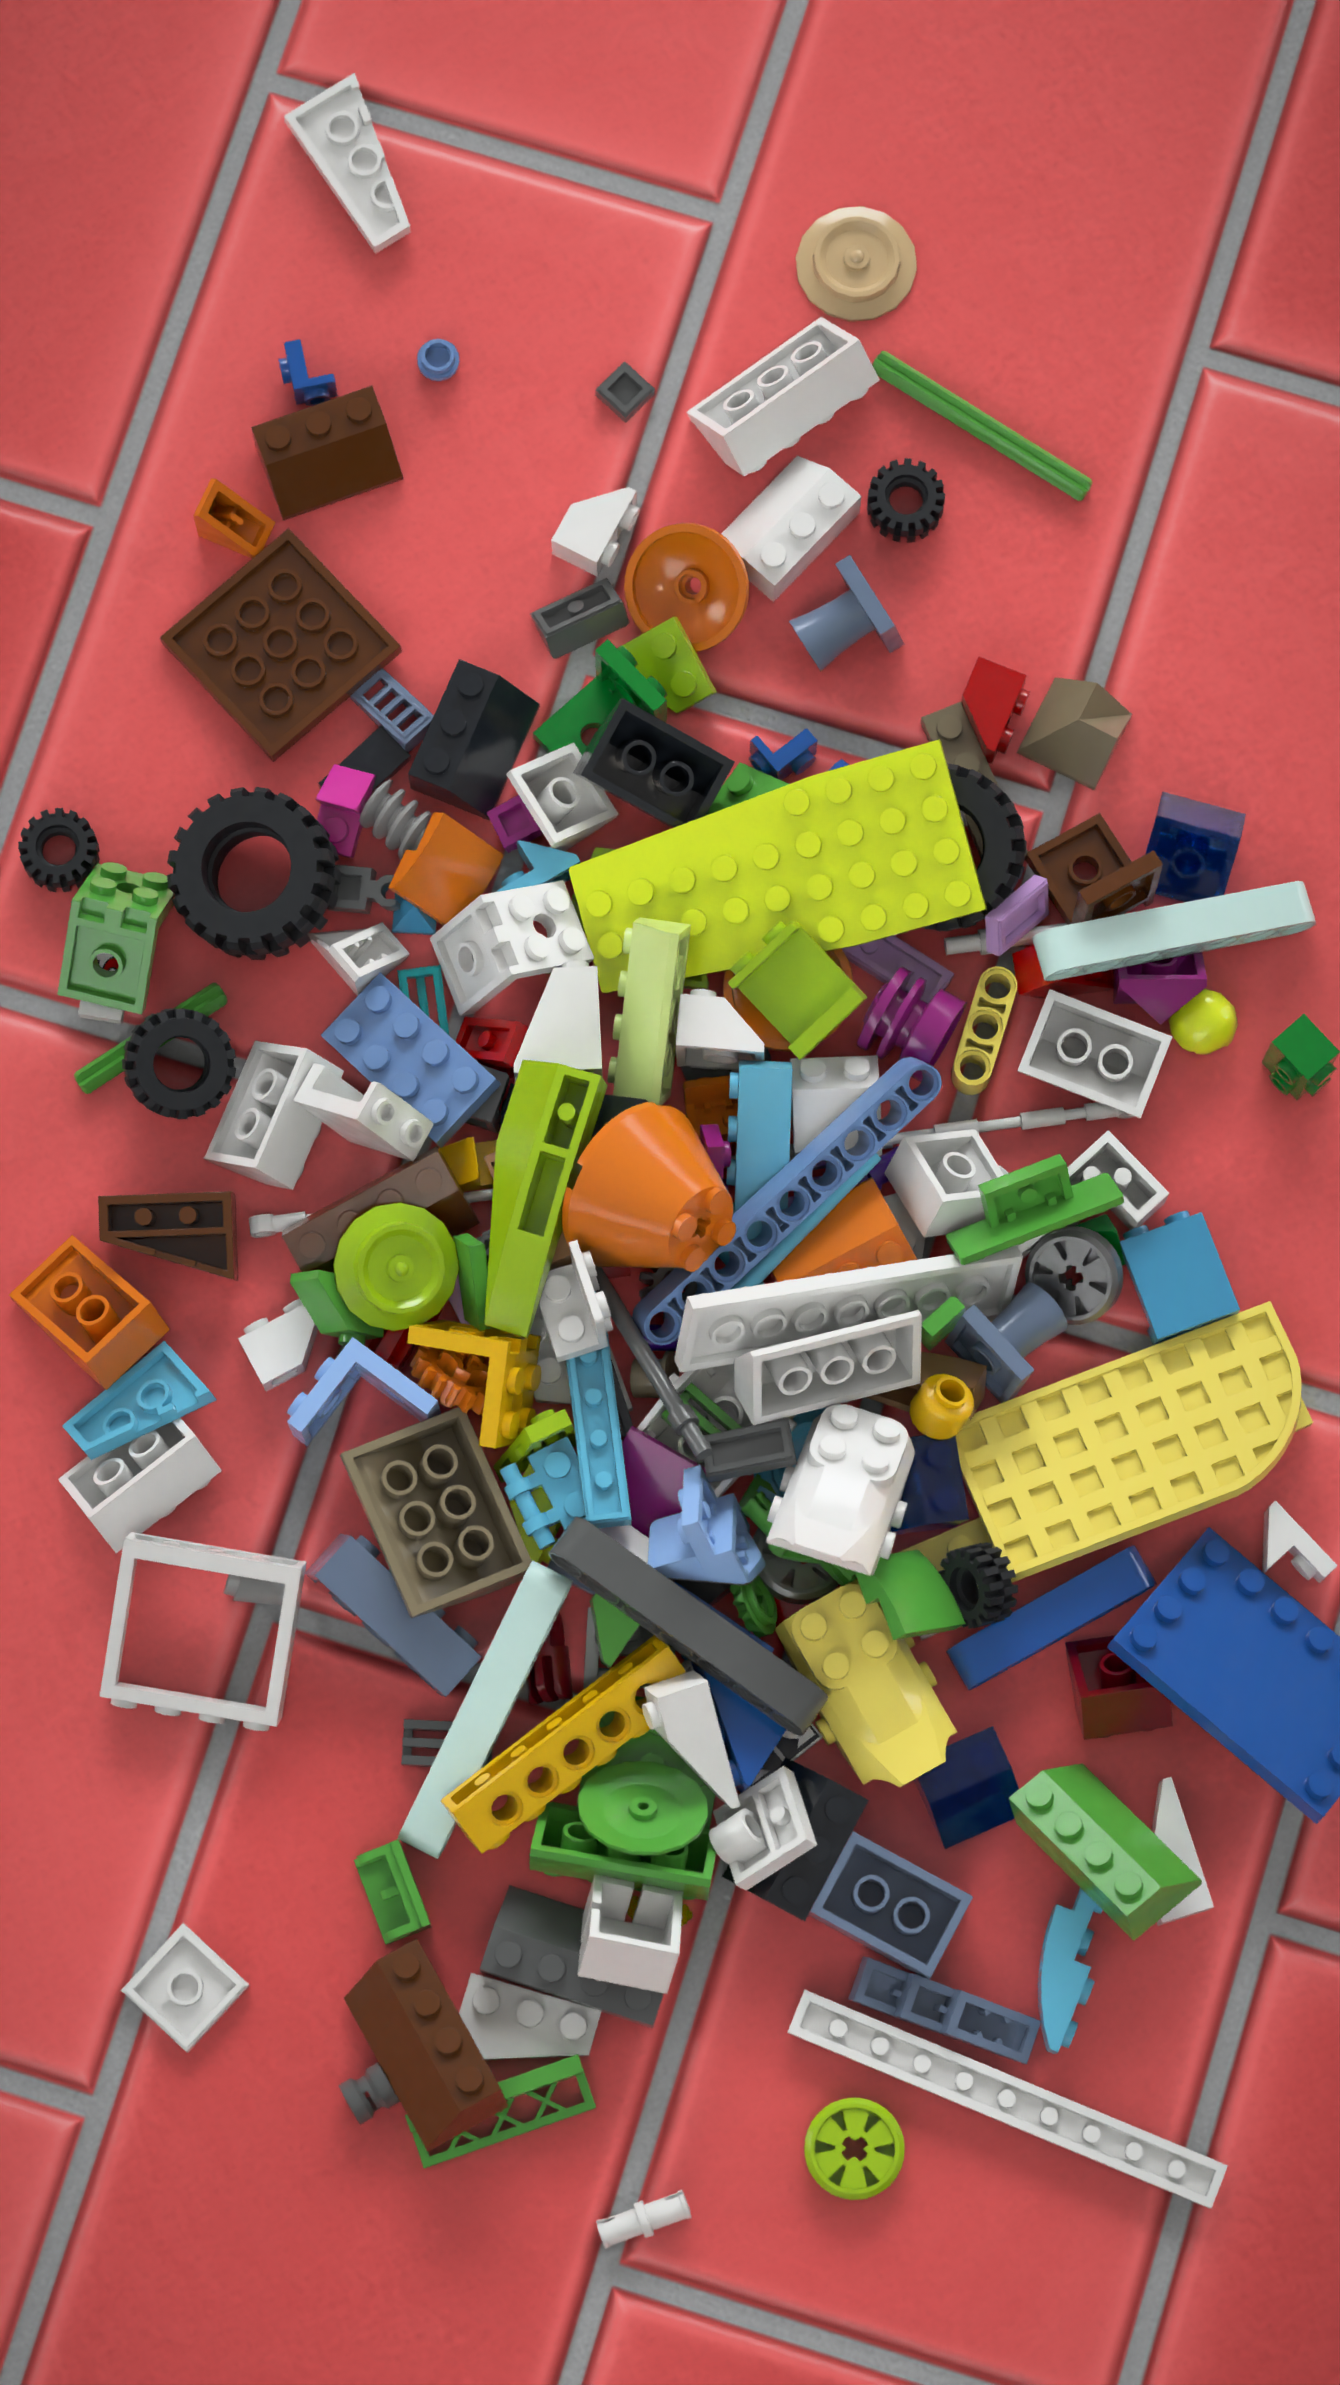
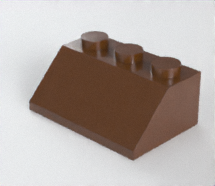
[251,386,403,521]

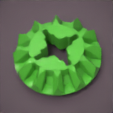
[730,1575,777,1638]

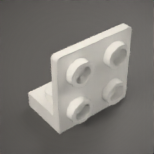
[539,1240,613,1363]

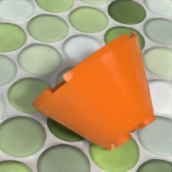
[562,1102,736,1272]

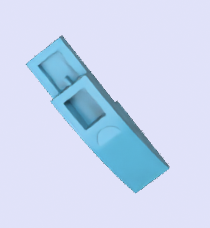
[1038,1888,1103,2054]

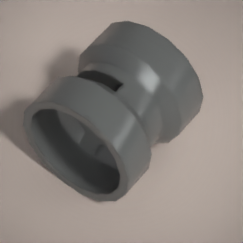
[338,2062,400,2125]

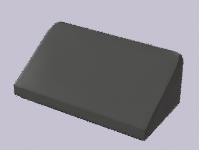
[530,578,629,659]

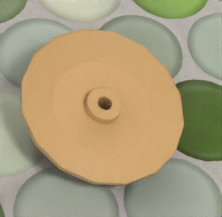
[796,206,917,322]

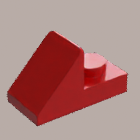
[455,1017,529,1078]

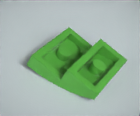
[855,1550,965,1640]

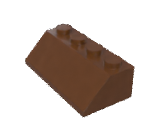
[282,1146,480,1273]
[344,1939,508,2152]

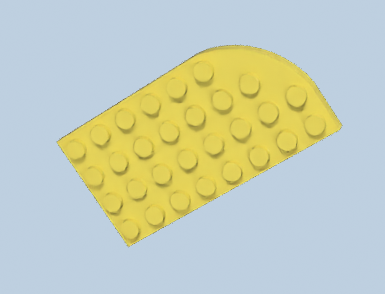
[946,1301,1302,1583]

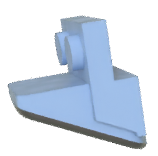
[648,1465,766,1585]

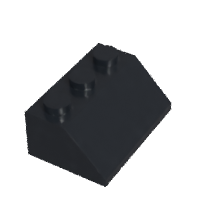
[408,659,540,821]
[573,698,735,828]
[721,1757,869,1921]

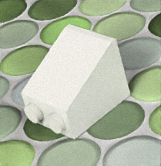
[514,960,603,1082]

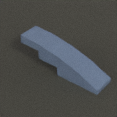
[848,1957,1041,2064]

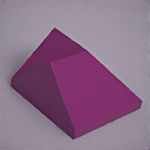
[1113,952,1207,1025]

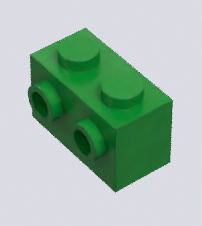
[1261,1014,1340,1100]

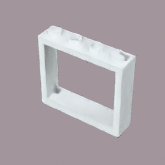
[99,1532,307,1731]

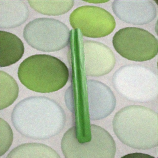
[872,351,1092,501]

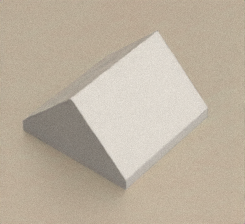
[506,742,619,851]

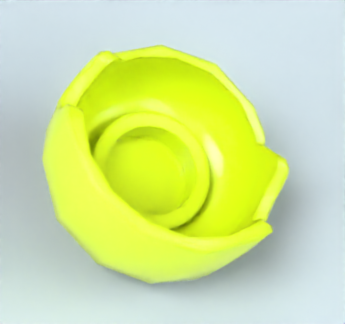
[1168,988,1238,1055]

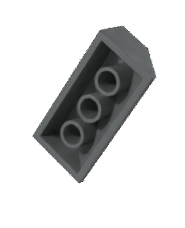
[480,1885,681,2029]

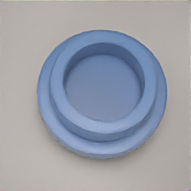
[417,339,460,381]

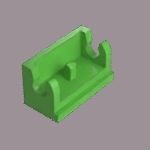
[354,1839,432,1945]

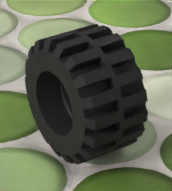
[122,1008,236,1119]

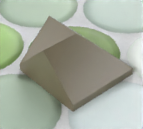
[1017,677,1132,790]

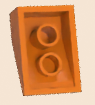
[9,1235,170,1390]

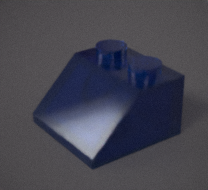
[1145,791,1246,902]
[890,1435,969,1534]
[914,1726,1019,1849]

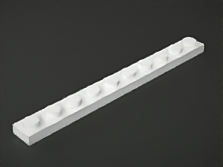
[787,1990,1228,2209]

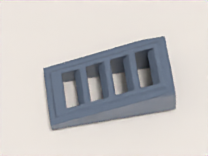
[350,668,434,753]

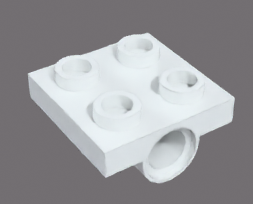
[709,1766,817,1891]

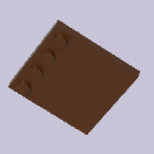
[160,528,402,762]

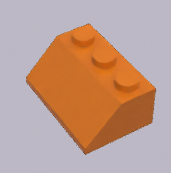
[772,1177,917,1282]

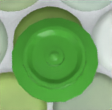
[578,1761,708,1855]

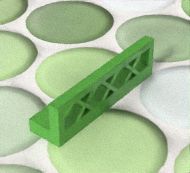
[405,2054,596,2169]

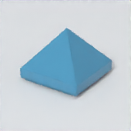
[392,893,437,935]

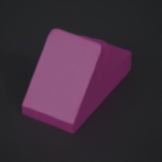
[316,764,376,859]

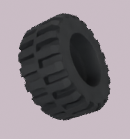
[923,763,1027,931]
[167,787,341,960]

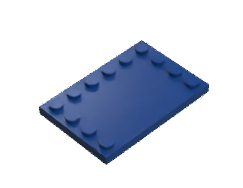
[1107,1527,1340,1824]

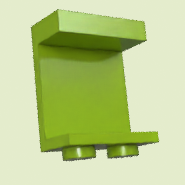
[728,921,868,1060]

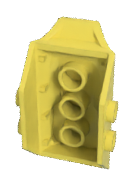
[775,1580,957,1788]

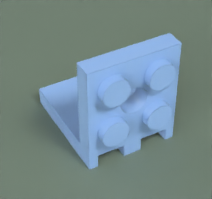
[287,1337,441,1446]

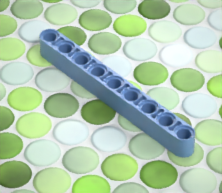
[632,1057,942,1345]

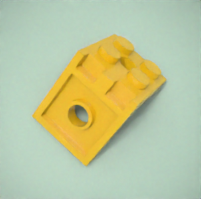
[407,1319,541,1448]

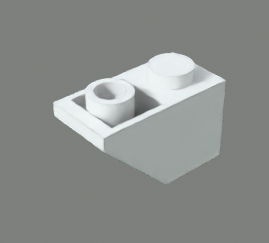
[551,487,640,576]
[238,1299,318,1392]

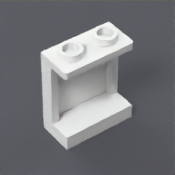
[293,1063,433,1162]

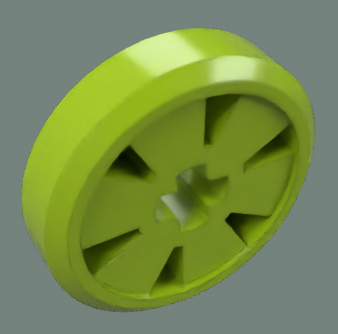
[804,2098,905,2200]

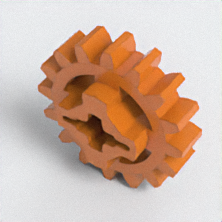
[410,1346,488,1415]

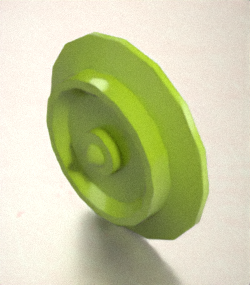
[333,1202,459,1331]

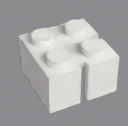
[578,1874,683,1994]

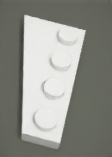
[284,73,411,254]

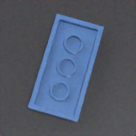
[321,972,501,1148]

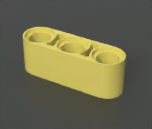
[951,966,1018,1095]

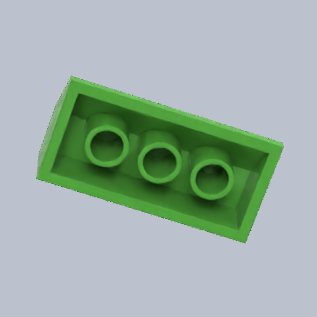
[1009,1763,1202,1941]
[529,1802,716,1901]

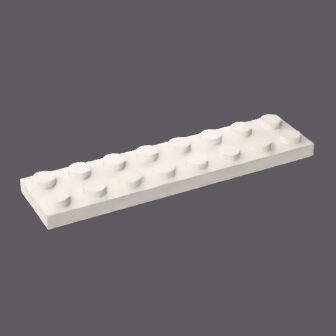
[674,1245,1023,1372]

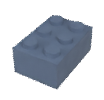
[809,1831,973,1979]

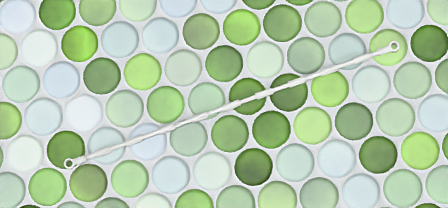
[249,1102,1134,1238]

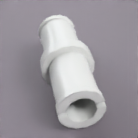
[596,2190,692,2249]

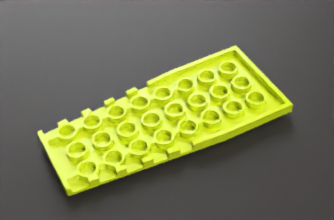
[569,740,987,993]

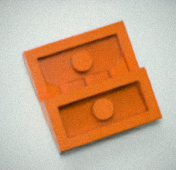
[388,812,504,926]

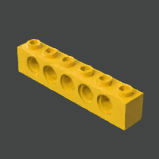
[440,1635,687,1854]

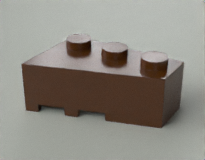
[98,1191,238,1281]

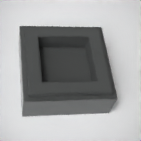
[595,361,655,423]

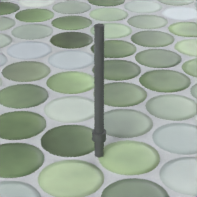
[595,1266,712,1460]

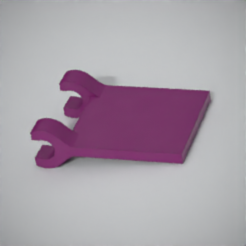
[622,1426,707,1538]

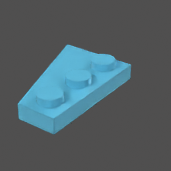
[62,1341,217,1460]

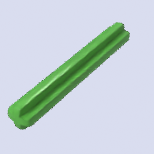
[74,983,228,1094]

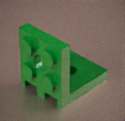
[533,639,667,755]

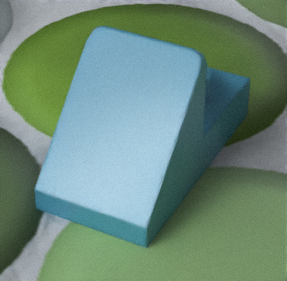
[497,840,581,892]

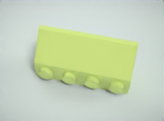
[608,917,691,1105]

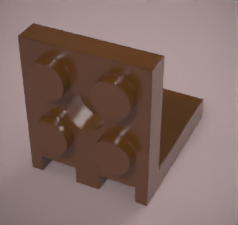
[1025,813,1163,925]

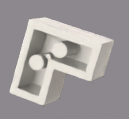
[1067,1130,1169,1230]

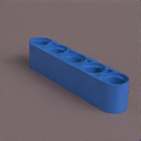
[946,1545,1157,1690]

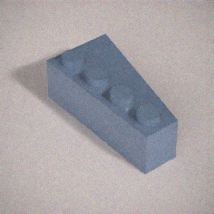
[305,1534,482,1697]

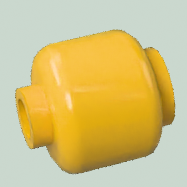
[909,1373,974,1440]

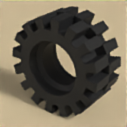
[867,458,945,543]
[18,808,100,892]
[938,1543,1018,1629]

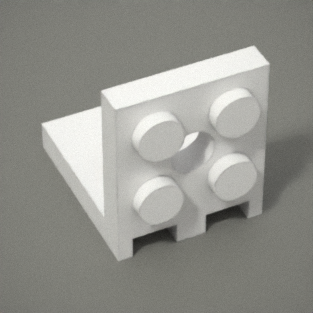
[430,880,595,1016]

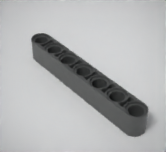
[549,1517,828,1736]

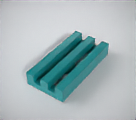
[397,965,450,1036]

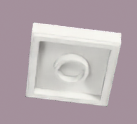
[121,1923,250,2053]

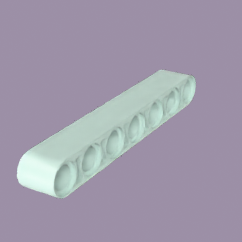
[1032,881,1316,981]
[398,1561,573,1859]

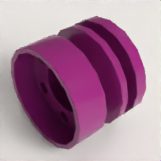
[857,966,967,1082]

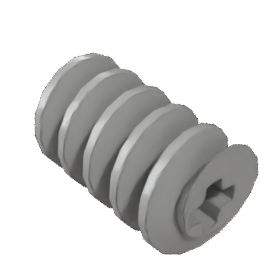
[359,780,431,859]

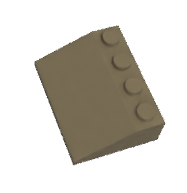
[340,1407,532,1618]

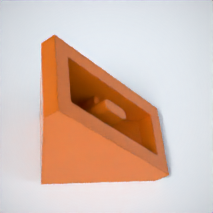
[193,478,276,559]

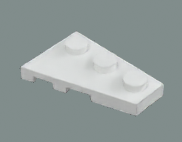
[459,1973,601,2060]

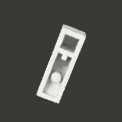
[642,1670,740,1809]
[1152,1777,1214,1926]

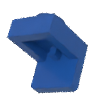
[278,339,338,406]
[749,728,818,780]

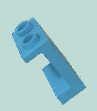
[1120,1210,1240,1345]

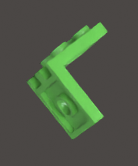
[57,862,176,1015]

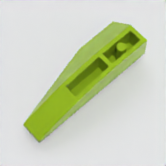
[484,1060,608,1338]

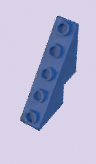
[674,1582,786,1793]

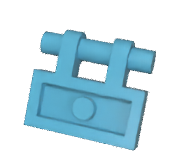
[500,1437,585,1550]

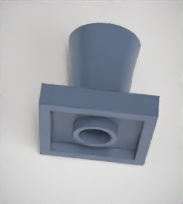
[789,555,904,671]
[945,1283,1068,1403]

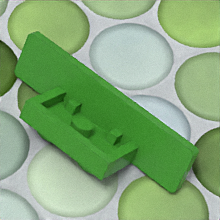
[946,1154,1124,1265]

